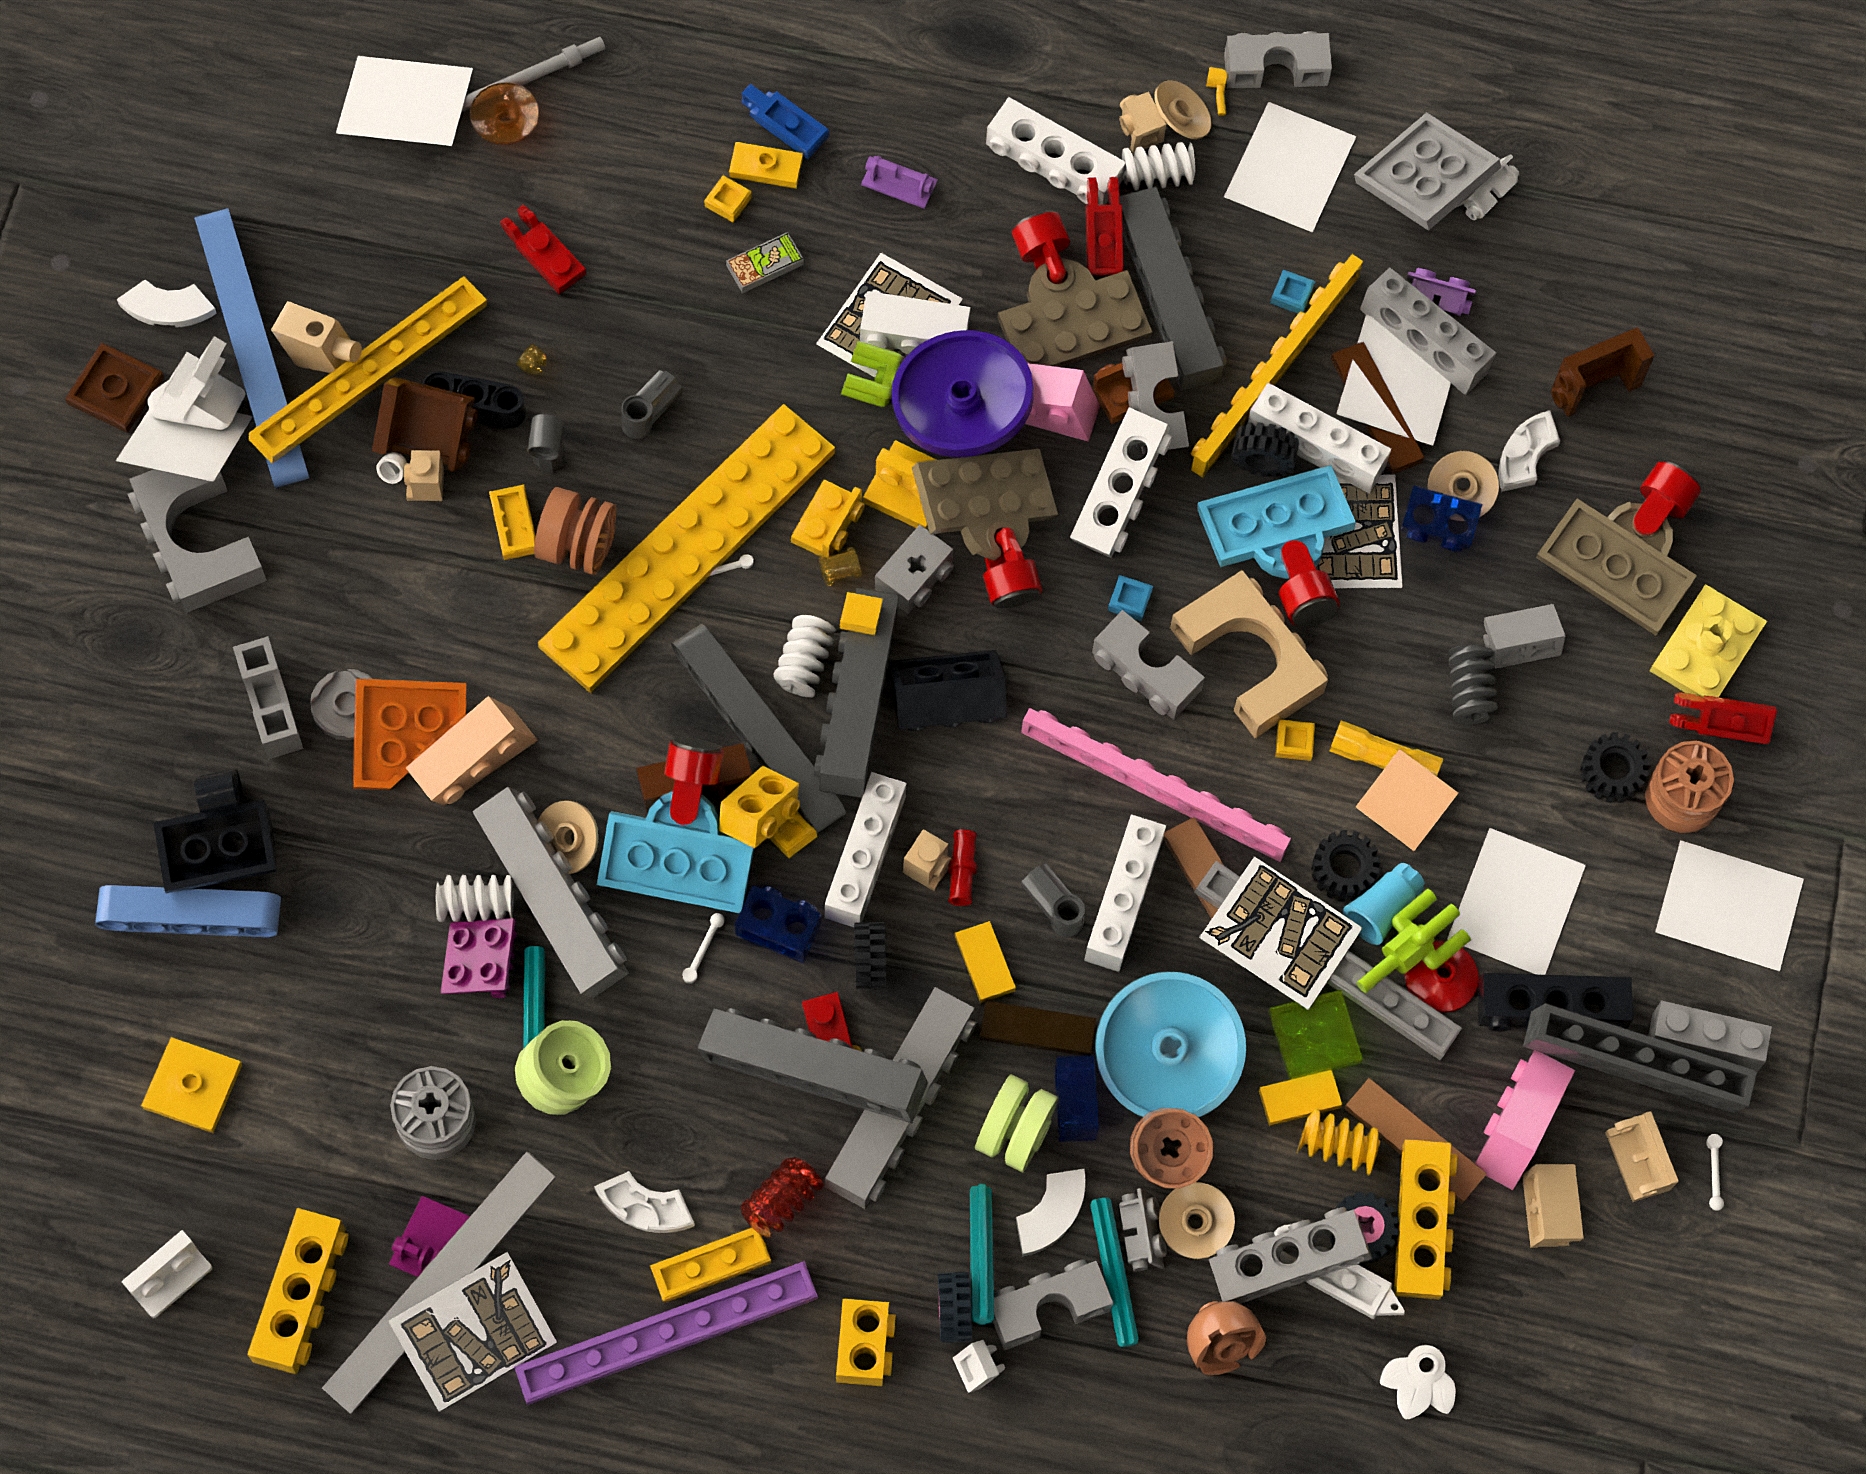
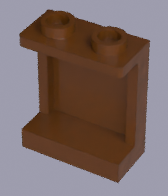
[1551,327,1655,417]
[372,377,478,471]

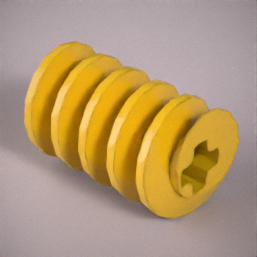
[1297,1109,1380,1176]

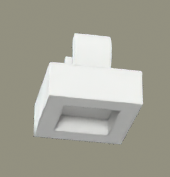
[953,1340,1005,1393]

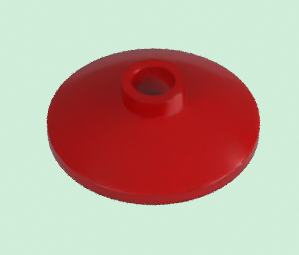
[1404,941,1479,1013]

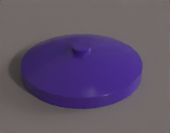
[891,330,1034,457]

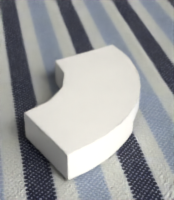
[117,280,217,328]
[1499,410,1560,492]
[1016,1169,1085,1257]
[594,1171,695,1233]

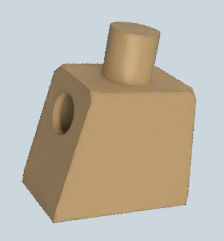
[271,301,362,373]

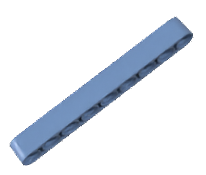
[194,208,310,488]

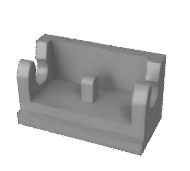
[1483,604,1565,669]

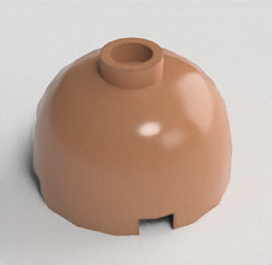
[1187,1301,1267,1375]

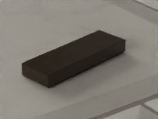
[980,1001,1096,1057]

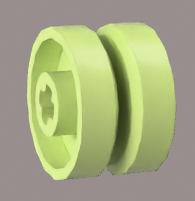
[515,1021,611,1115]
[975,1074,1059,1172]

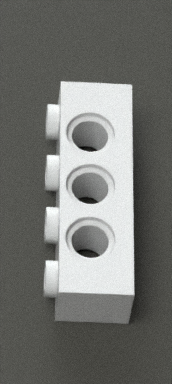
[986,97,1126,205]
[1248,383,1391,493]
[1070,407,1173,558]
[825,772,906,927]
[1084,814,1166,972]

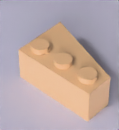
[406,696,538,806]

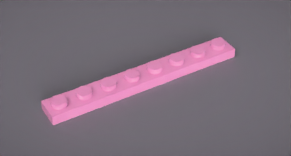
[1021,708,1291,862]

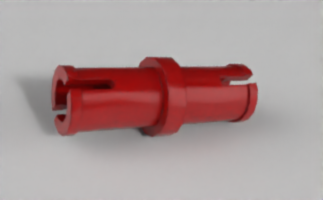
[948,829,977,906]

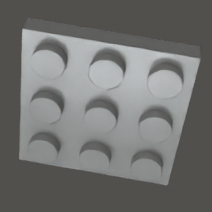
[1354,112,1501,231]

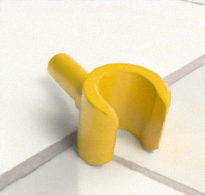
[1206,67,1227,116]

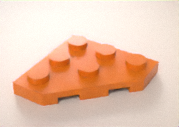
[353,679,466,790]

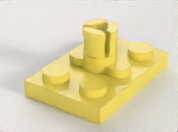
[1650,584,1767,698]

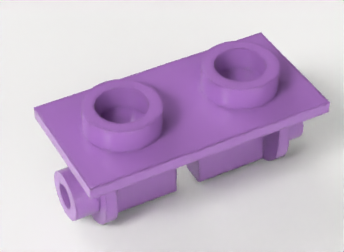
[861,155,938,209]
[1407,268,1476,316]

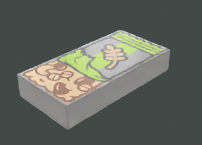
[726,232,804,294]

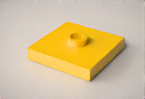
[141,1037,242,1133]

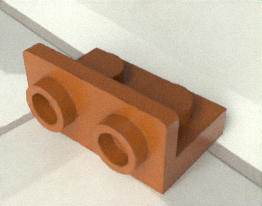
[1093,363,1175,424]

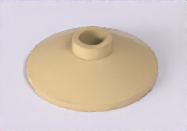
[1155,80,1211,139]
[1428,451,1499,521]
[538,801,599,874]
[1159,1182,1235,1259]

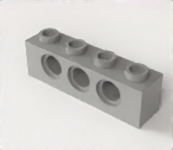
[1360,267,1496,395]
[1209,1207,1373,1304]

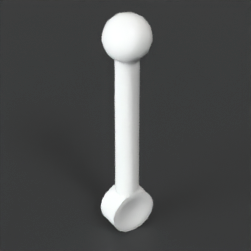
[710,555,754,576]
[682,913,725,984]
[1706,1134,1724,1211]

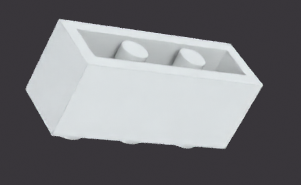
[860,291,970,354]

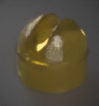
[516,343,547,375]

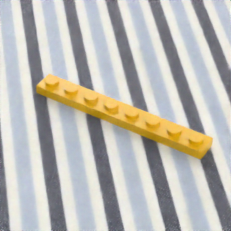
[1191,254,1364,478]
[249,276,487,464]

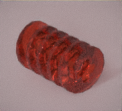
[740,1157,824,1238]

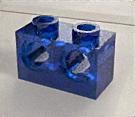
[1400,486,1483,552]
[735,885,821,963]
[1054,1056,1099,1142]

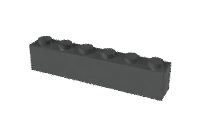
[1119,187,1227,391]
[814,588,899,798]
[1523,1004,1757,1113]
[697,1008,928,1123]

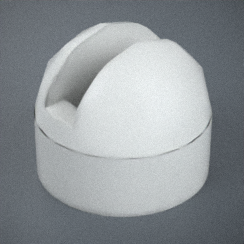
[376,452,407,484]

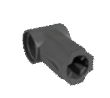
[621,370,683,439]
[527,414,565,474]
[1021,864,1085,938]

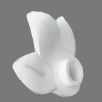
[1380,1345,1456,1419]

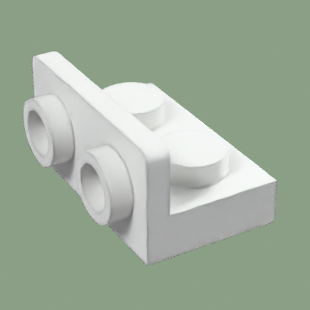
[122,1230,212,1318]

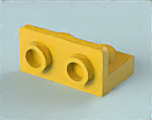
[791,480,865,560]

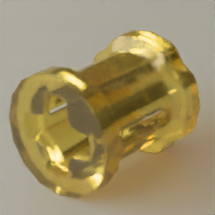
[818,546,862,587]

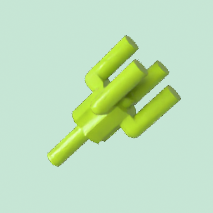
[841,341,903,407]
[1356,889,1471,993]

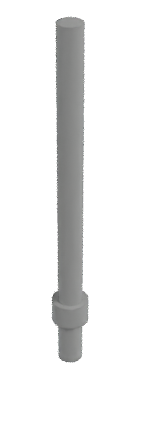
[461,37,606,112]

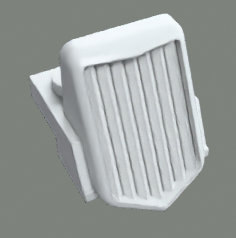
[148,336,245,430]

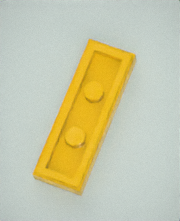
[650,1225,771,1303]

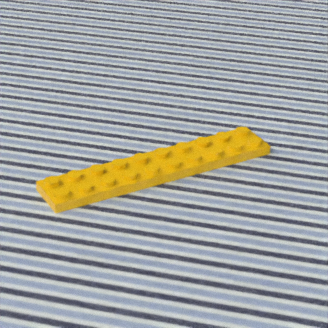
[538,404,835,693]

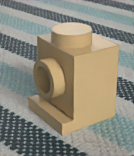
[1119,92,1166,154]
[404,450,444,501]
[903,829,952,891]

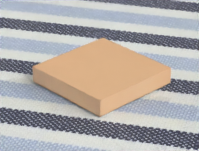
[1356,749,1458,851]

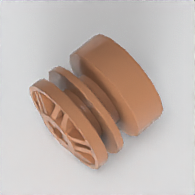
[534,487,617,575]
[1645,741,1734,833]
[1130,1108,1213,1189]

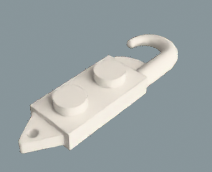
[1274,1224,1405,1319]

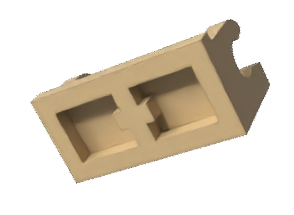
[1605,1111,1678,1202]
[1522,1164,1584,1248]

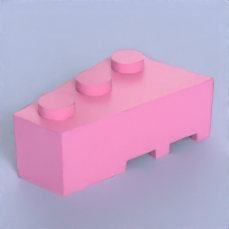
[1025,363,1100,442]
[1475,1050,1575,1190]

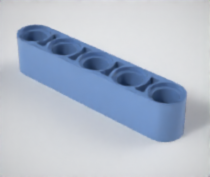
[95,885,281,937]

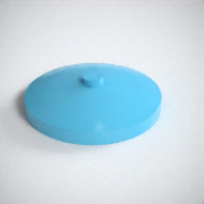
[1095,972,1246,1117]

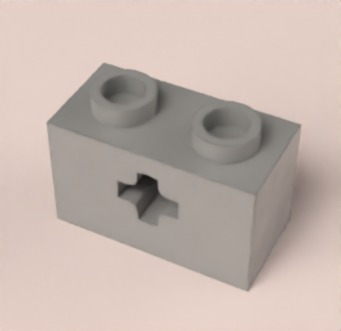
[875,525,954,614]

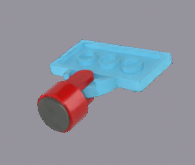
[1197,465,1356,627]
[597,738,754,913]

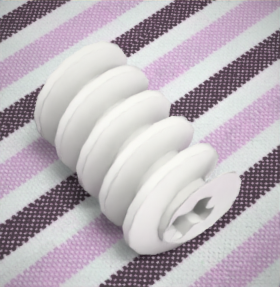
[1122,142,1195,191]
[774,615,836,698]
[436,875,514,922]

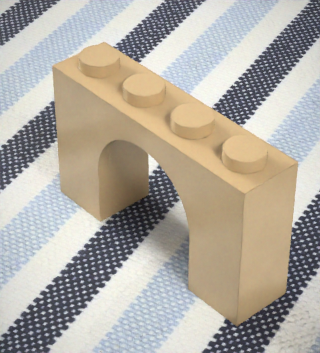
[1170,570,1328,738]

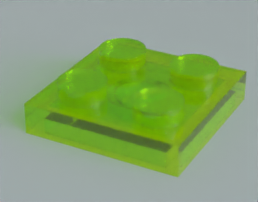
[1268,990,1363,1080]

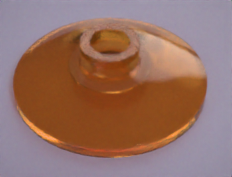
[470,83,539,145]

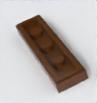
[1331,341,1424,475]

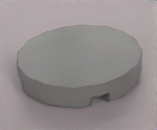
[310,669,372,740]

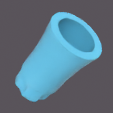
[1343,863,1425,945]

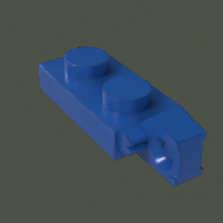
[741,84,829,160]

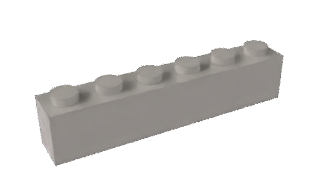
[472,787,629,998]
[825,987,977,1209]

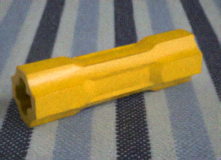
[1329,720,1443,776]

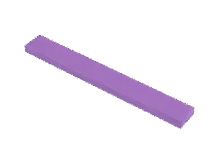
[514,1261,818,1405]

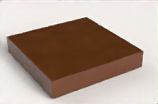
[65,342,164,433]

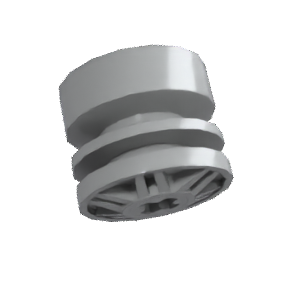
[390,1066,476,1160]

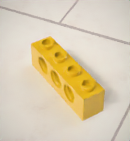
[1394,1139,1457,1300]
[247,1208,349,1375]

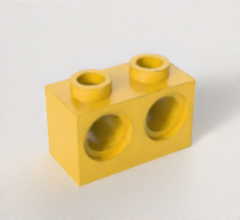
[718,766,800,848]
[836,1299,896,1386]

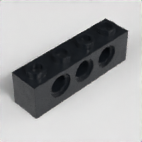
[1477,973,1633,1032]

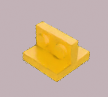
[863,440,937,530]

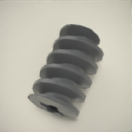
[1448,645,1498,725]

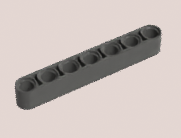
[671,623,846,834]

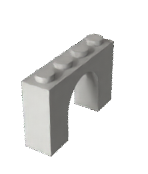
[128,469,267,613]

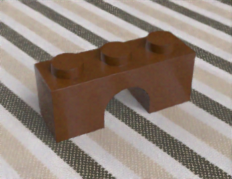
[636,743,752,815]

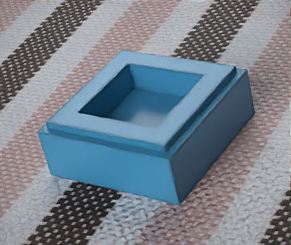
[1270,270,1315,313]
[1108,575,1153,622]

